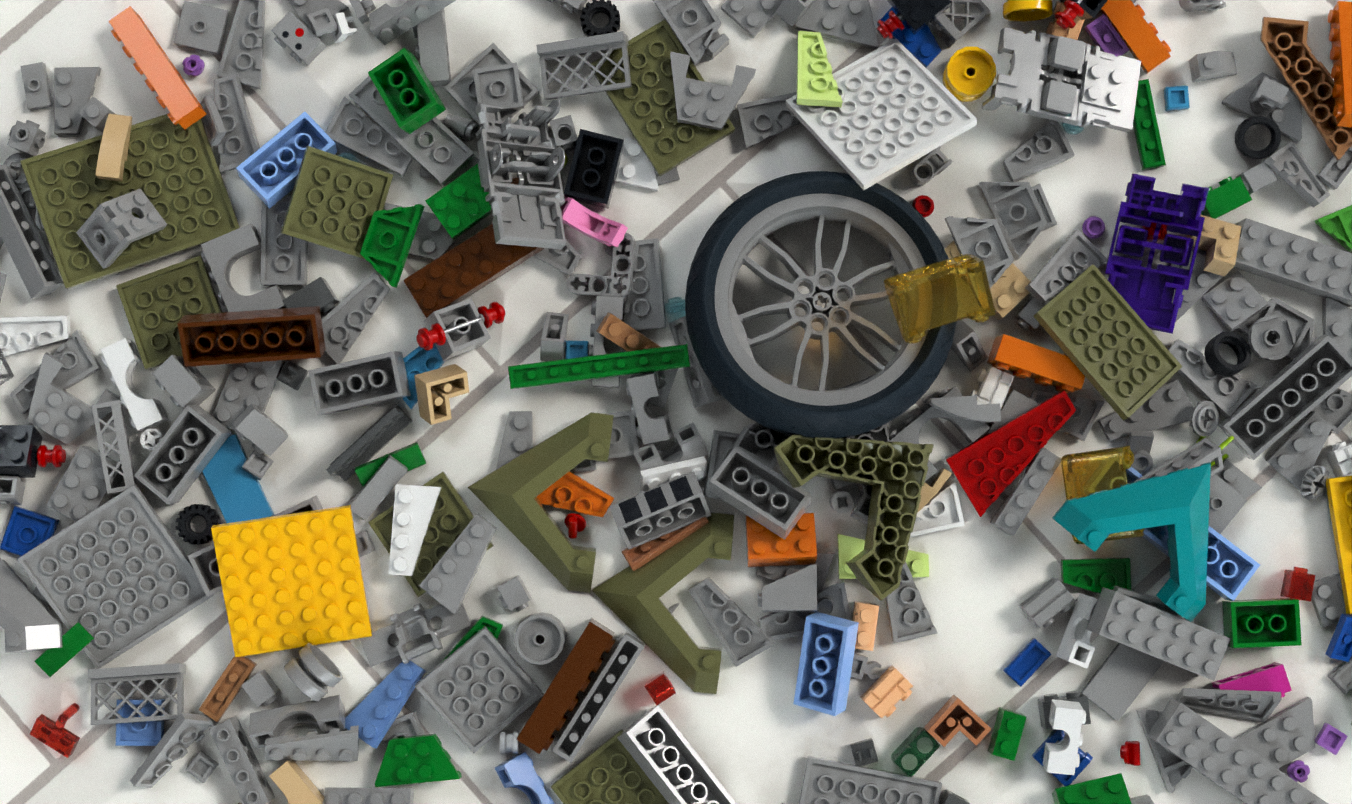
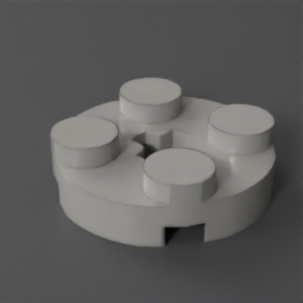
[1248,315,1296,361]

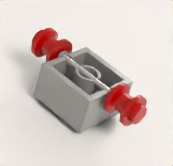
[416,298,505,361]

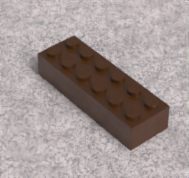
[403,223,544,318]
[177,306,326,367]
[516,618,616,754]

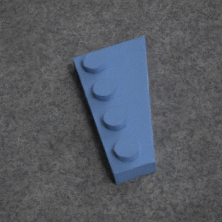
[345,660,426,749]

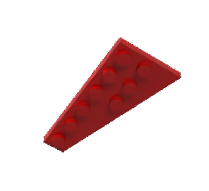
[946,390,1076,517]

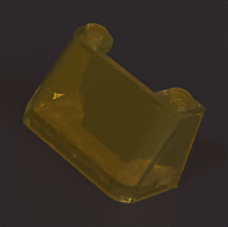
[883,254,996,344]
[1061,446,1144,544]

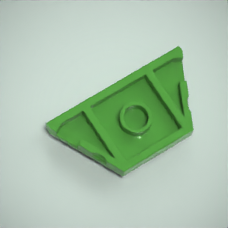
[1315,205,1352,253]

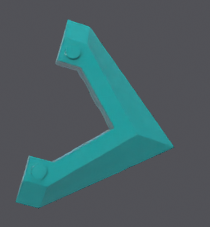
[1052,462,1211,622]

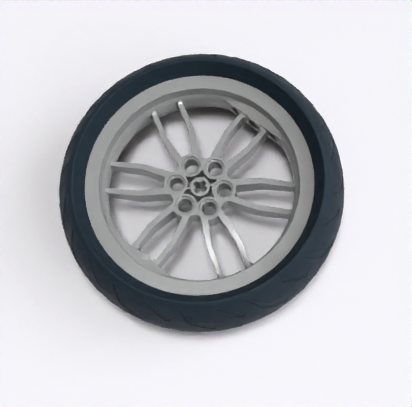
[685,171,958,438]

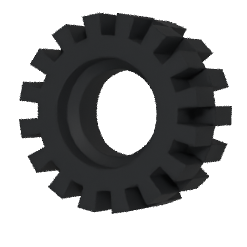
[580,0,621,37]
[176,504,221,545]

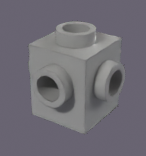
[7,120,46,156]

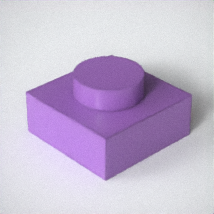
[1315,723,1348,755]

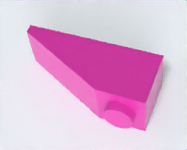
[1212,662,1292,698]

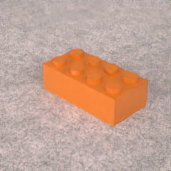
[987,334,1085,394]

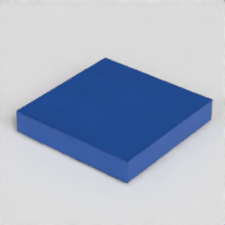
[0,506,59,556]

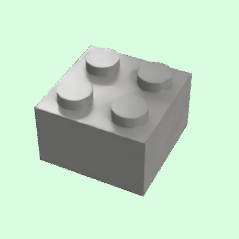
[152,355,216,407]

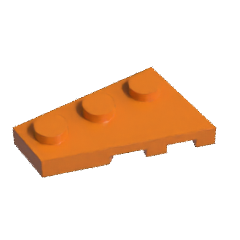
[537,471,614,518]

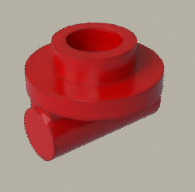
[564,513,587,539]
[1120,741,1140,766]

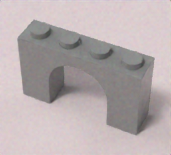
[200,224,287,312]
[888,386,990,481]

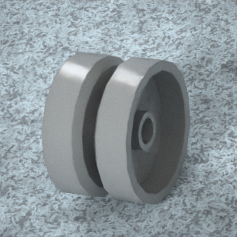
[514,612,567,665]
[284,643,343,702]

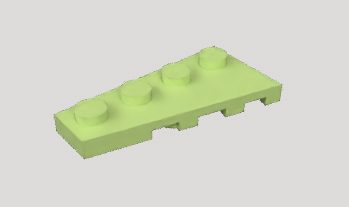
[796,31,843,108]
[837,534,929,579]

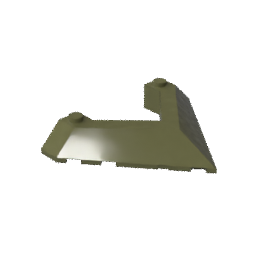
[468,412,614,593]
[773,435,934,600]
[592,512,734,694]

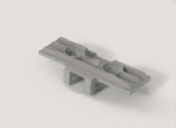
[360,603,471,667]

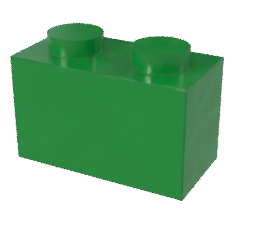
[1201,176,1252,219]
[987,707,1027,761]

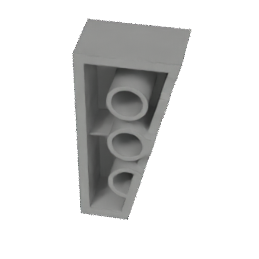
[419,514,497,615]

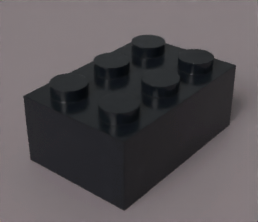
[564,129,624,209]

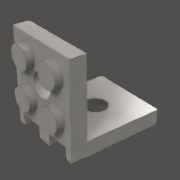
[76,188,167,269]

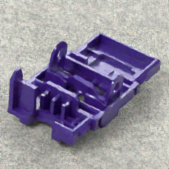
[1104,174,1209,334]

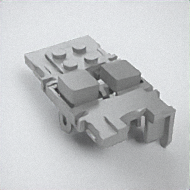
[982,27,1141,132]
[476,99,566,249]

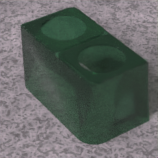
[891,727,940,777]

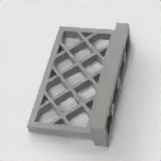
[928,0,990,48]
[536,31,632,100]
[88,663,186,725]

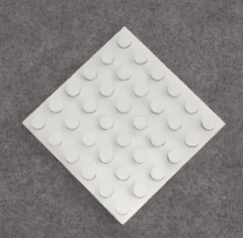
[786,39,977,190]

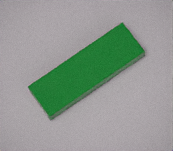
[355,442,426,487]
[34,622,94,677]

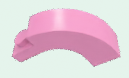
[560,196,628,247]

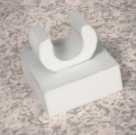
[332,12,357,43]

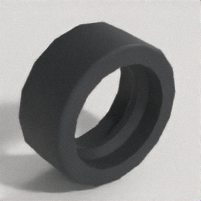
[1235,116,1281,159]
[1204,331,1251,376]

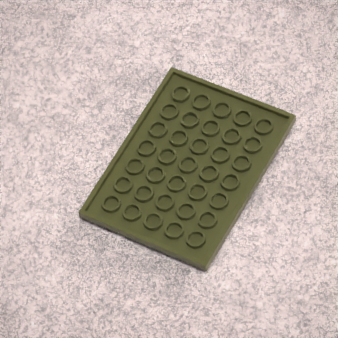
[20,114,240,289]

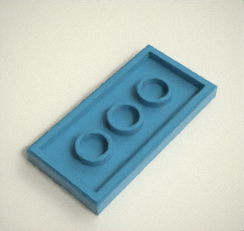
[202,434,275,523]

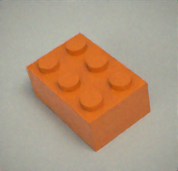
[745,513,817,567]

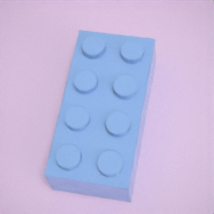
[236,112,337,209]
[793,612,859,716]

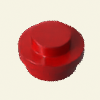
[912,195,934,218]

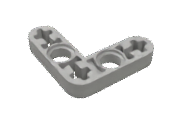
[566,233,636,298]

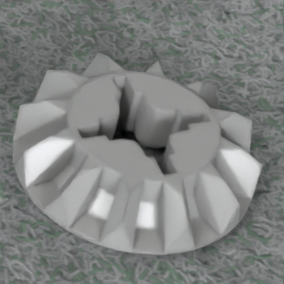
[3,153,31,188]
[1189,400,1219,436]
[1300,465,1329,500]

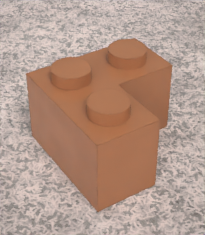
[923,695,991,747]

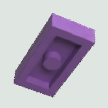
[1084,14,1130,57]

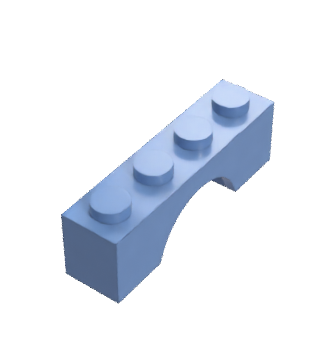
[495,752,554,804]

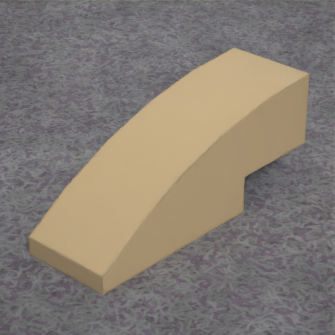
[95,114,133,182]

